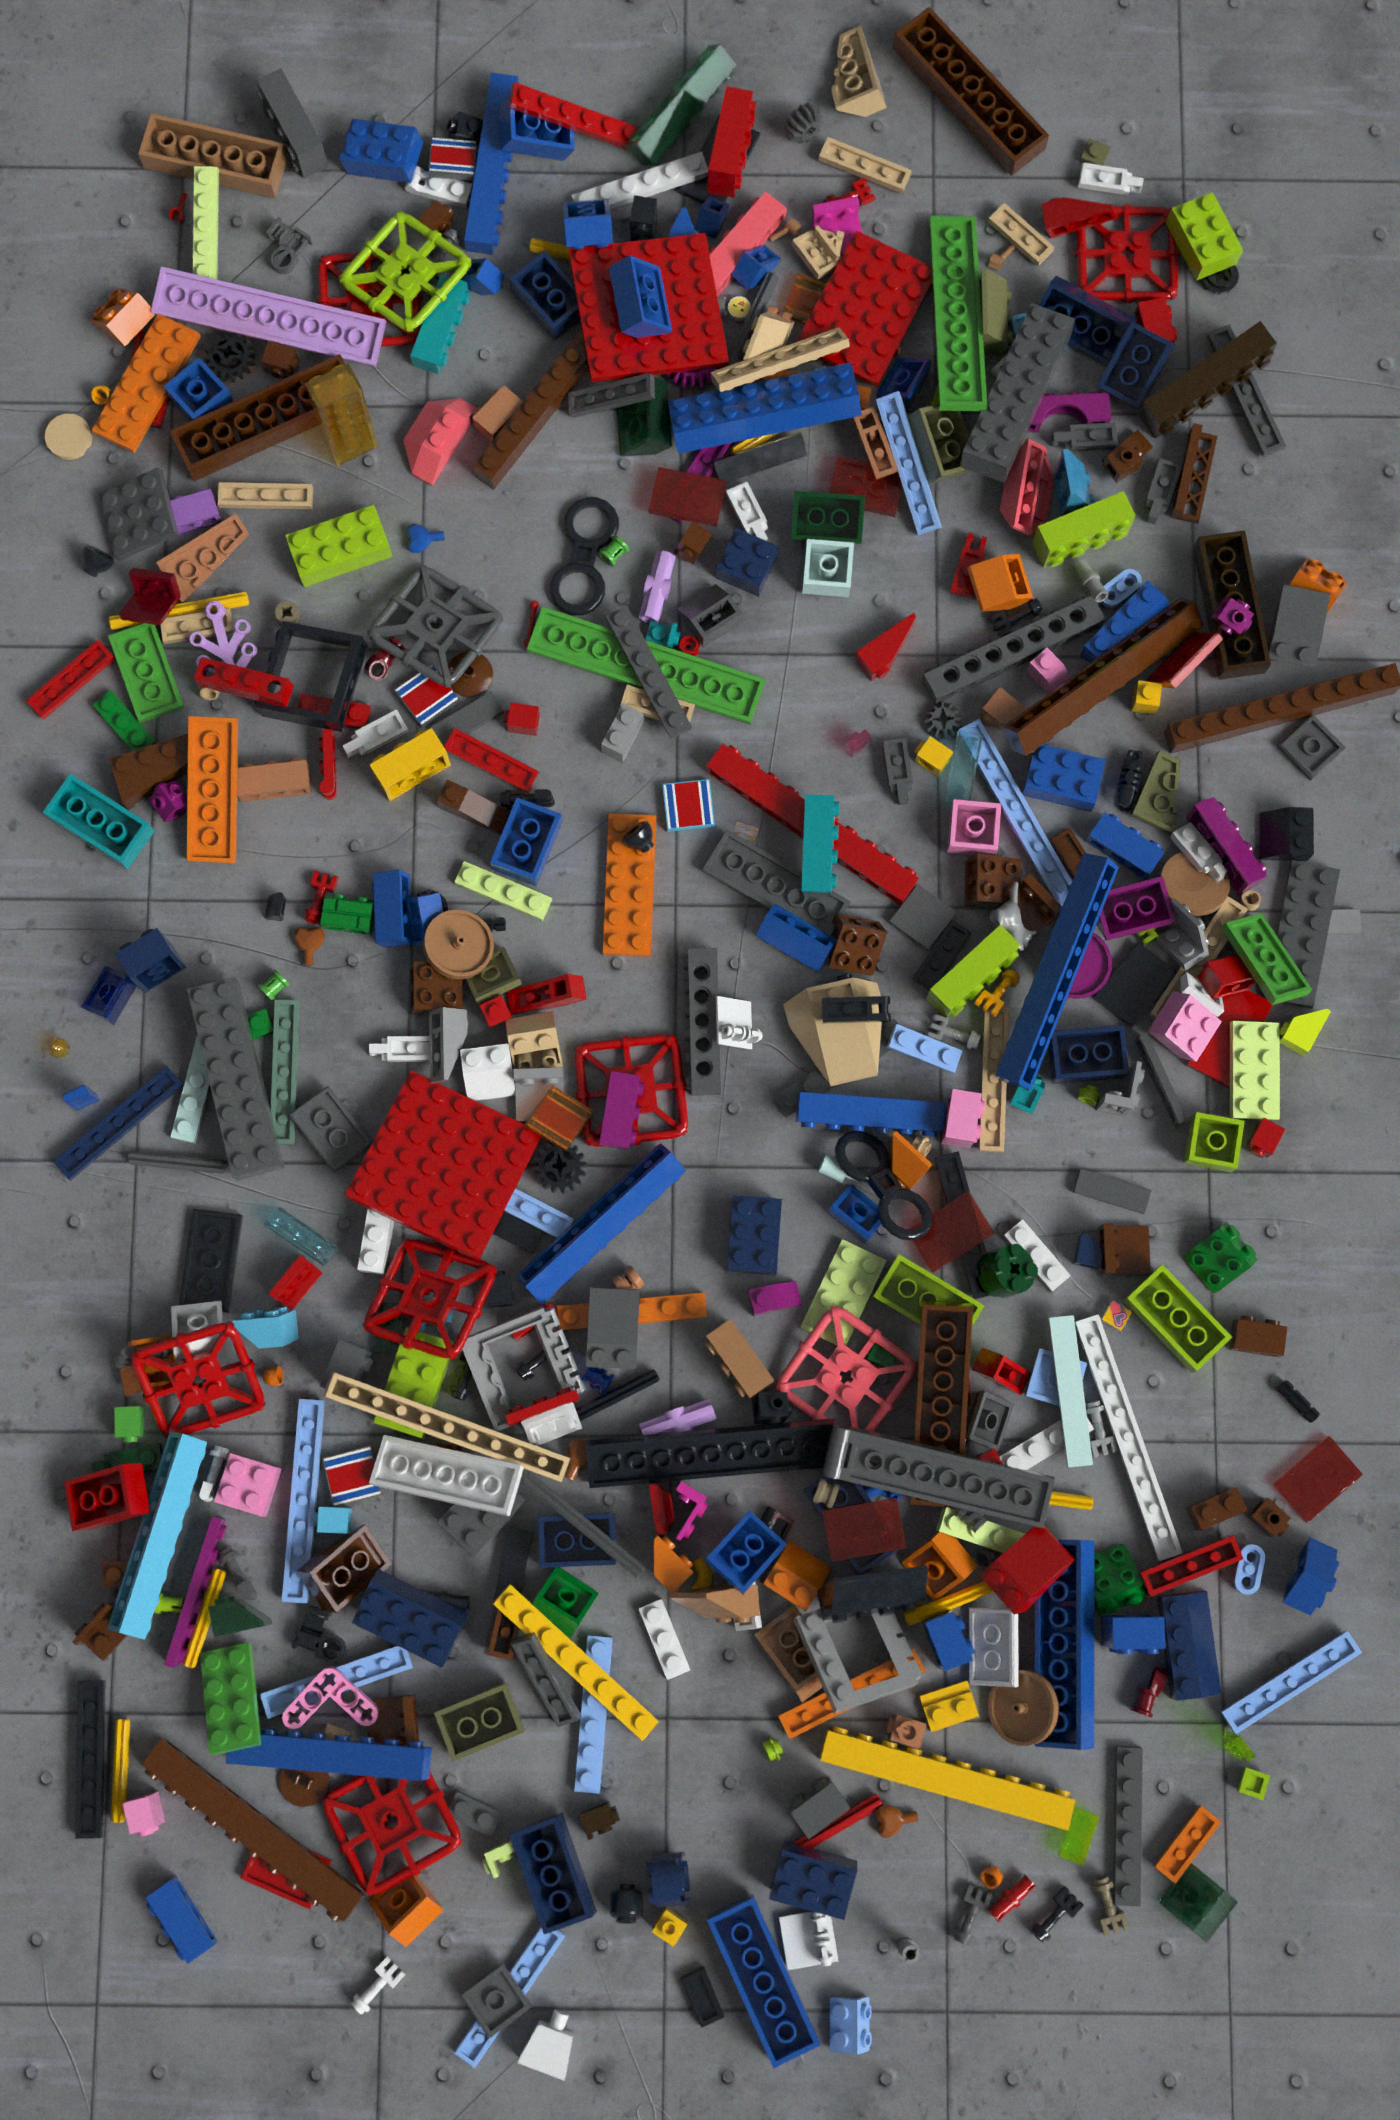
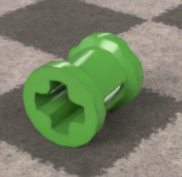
[598,535,629,567]
[257,970,290,1001]

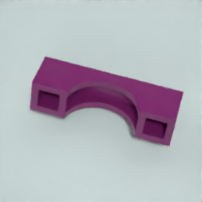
[1027,391,1111,433]

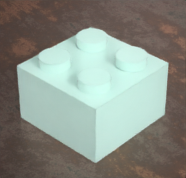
[802,539,854,597]

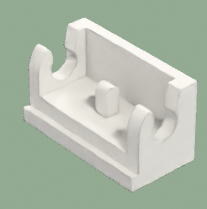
[521,1403,582,1446]

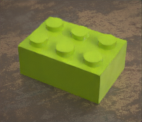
[1166,192,1244,280]

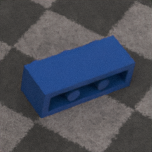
[1085,812,1165,880]
[371,869,413,948]
[756,904,836,972]
[146,1876,218,1964]

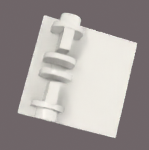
[716,996,763,1050]
[779,1911,838,1970]

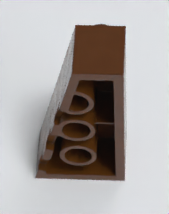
[109,734,188,810]

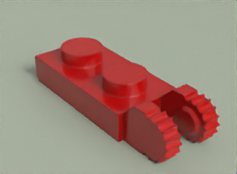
[950,532,988,599]

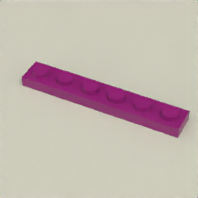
[164,1517,227,1668]

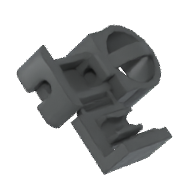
[266,217,312,275]

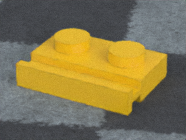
[919,1680,979,1732]

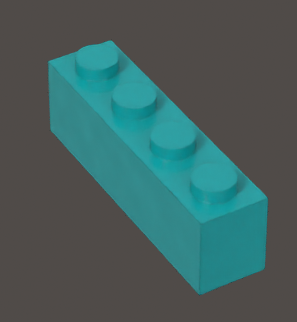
[410,274,471,374]
[801,794,840,894]

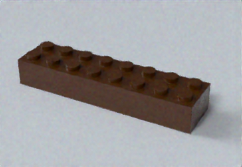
[893,7,1049,176]
[170,354,363,481]
[910,1300,973,1508]

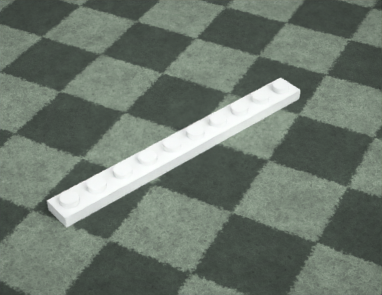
[1075,1314,1183,1561]

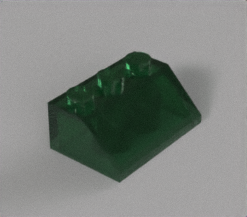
[616,377,672,457]

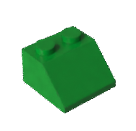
[532,1567,599,1639]

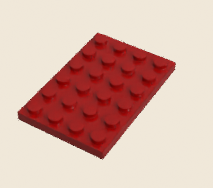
[795,230,932,388]

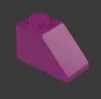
[748,1281,802,1317]

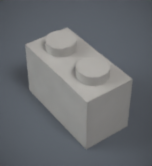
[601,703,644,763]

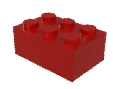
[64,1463,150,1531]

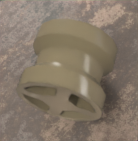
[275,601,301,626]
[812,1478,840,1509]

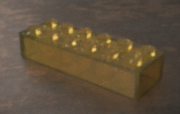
[305,363,379,467]

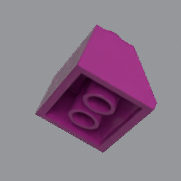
[1096,876,1176,941]

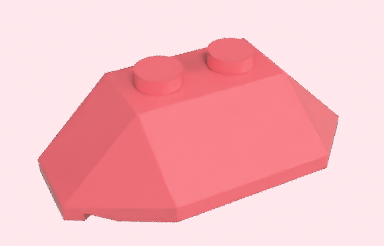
[403,398,477,486]
[1000,439,1054,536]

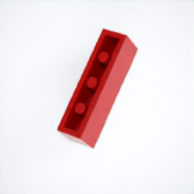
[1138,1535,1243,1597]

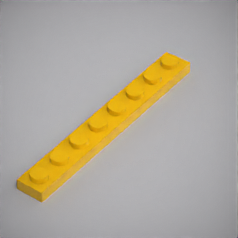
[492,1584,659,1741]

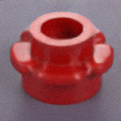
[677,635,700,656]

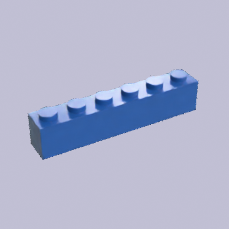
[795,1092,946,1137]

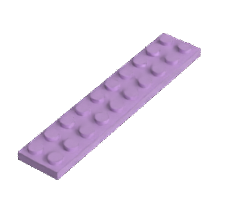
[151,266,386,367]

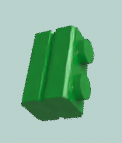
[320,894,374,935]

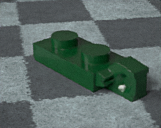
[91,1443,162,1473]

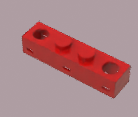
[193,657,294,708]

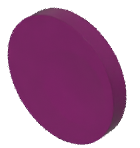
[1041,933,1112,999]

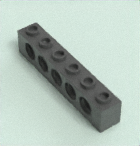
[683,948,721,1096]

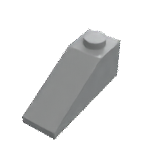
[429,1007,468,1083]

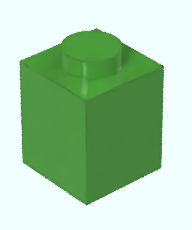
[114,1406,145,1443]

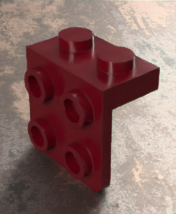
[119,568,181,625]

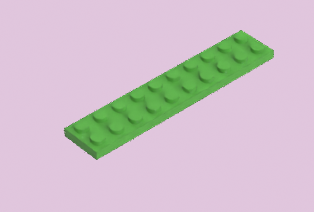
[929,216,987,411]
[527,606,766,725]

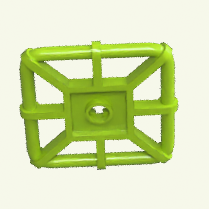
[339,211,471,332]

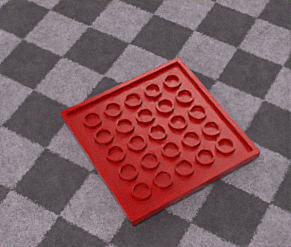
[568,233,729,382]
[345,1070,542,1261]

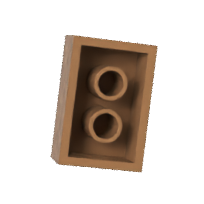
[705,1319,774,1400]

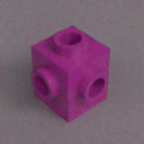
[1211,597,1254,635]
[148,781,187,822]

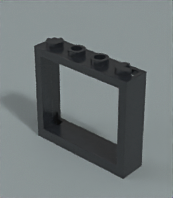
[255,621,368,732]

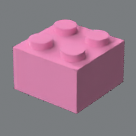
[947,799,1001,856]
[1148,991,1222,1062]
[941,1089,985,1149]
[214,1453,282,1517]

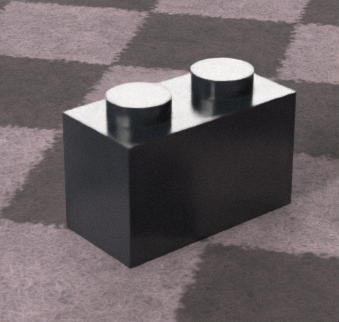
[630,195,658,242]

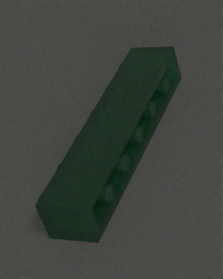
[625,44,737,166]

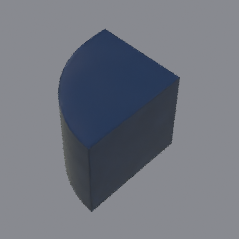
[695,196,730,239]
[1073,1233,1102,1269]

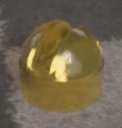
[50,1037,70,1058]

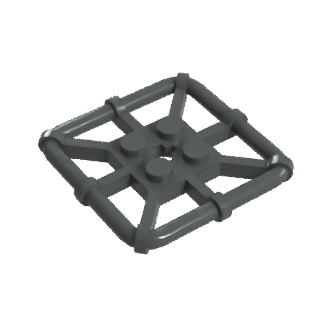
[367,565,503,688]

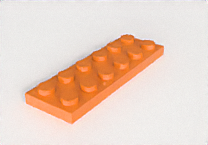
[91,315,201,454]
[187,716,238,863]
[603,814,656,957]

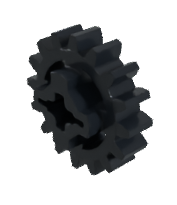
[204,331,256,383]
[533,1141,587,1194]

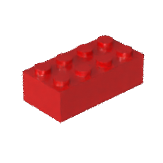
[708,86,757,198]

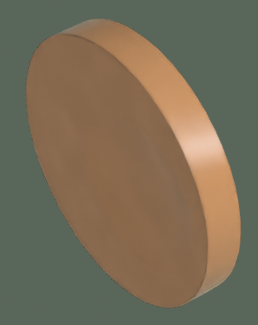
[1160,852,1230,916]
[423,910,494,979]
[988,1670,1059,1746]

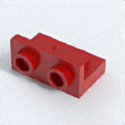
[268,1255,323,1310]

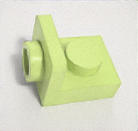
[482,1840,515,1878]

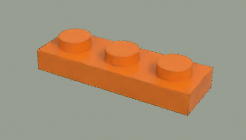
[1153,1804,1221,1883]

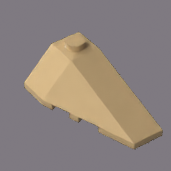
[832,25,887,117]

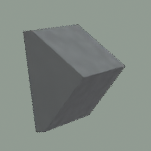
[965,1390,1014,1452]

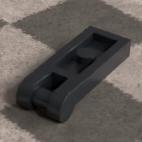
[822,996,891,1024]

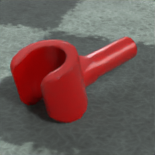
[169,193,187,223]

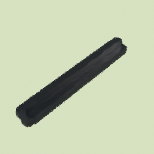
[575,1369,660,1421]

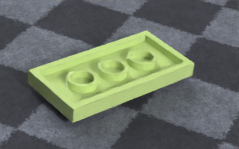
[1230,1021,1280,1120]
[800,1239,887,1346]

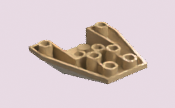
[783,977,882,1086]

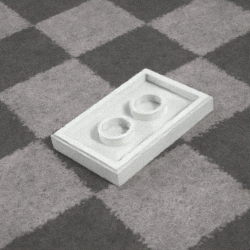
[969,1607,1018,1687]

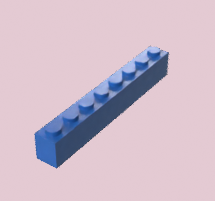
[464,73,519,255]
[516,1143,686,1305]
[226,1728,432,1781]

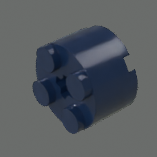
[646,1851,690,1908]

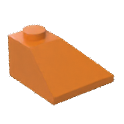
[889,1131,932,1190]
[120,1335,175,1396]

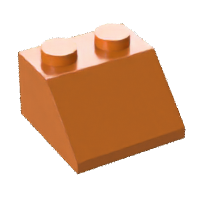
[901,1531,978,1602]
[763,1541,831,1612]
[368,1865,444,1947]

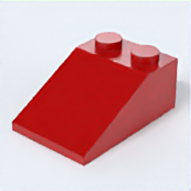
[980,1526,1075,1615]

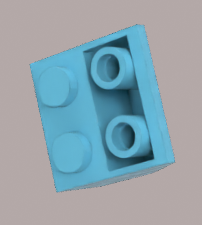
[232,1306,299,1349]

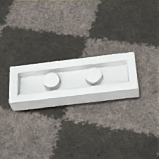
[1003,1219,1071,1292]
[639,1599,690,1680]

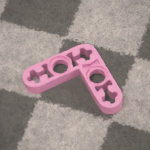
[282,1666,379,1729]

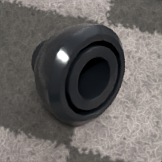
[82,546,114,577]
[622,821,654,853]

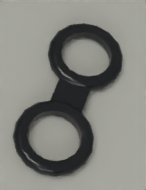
[550,497,619,615]
[835,1131,933,1241]

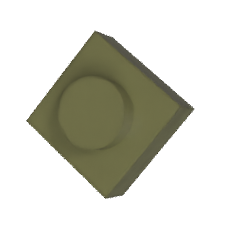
[1080,139,1111,165]

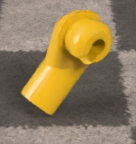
[692,1556,713,1589]

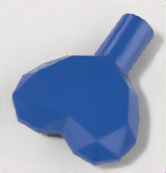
[406,524,445,553]

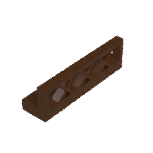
[1171,423,1218,524]

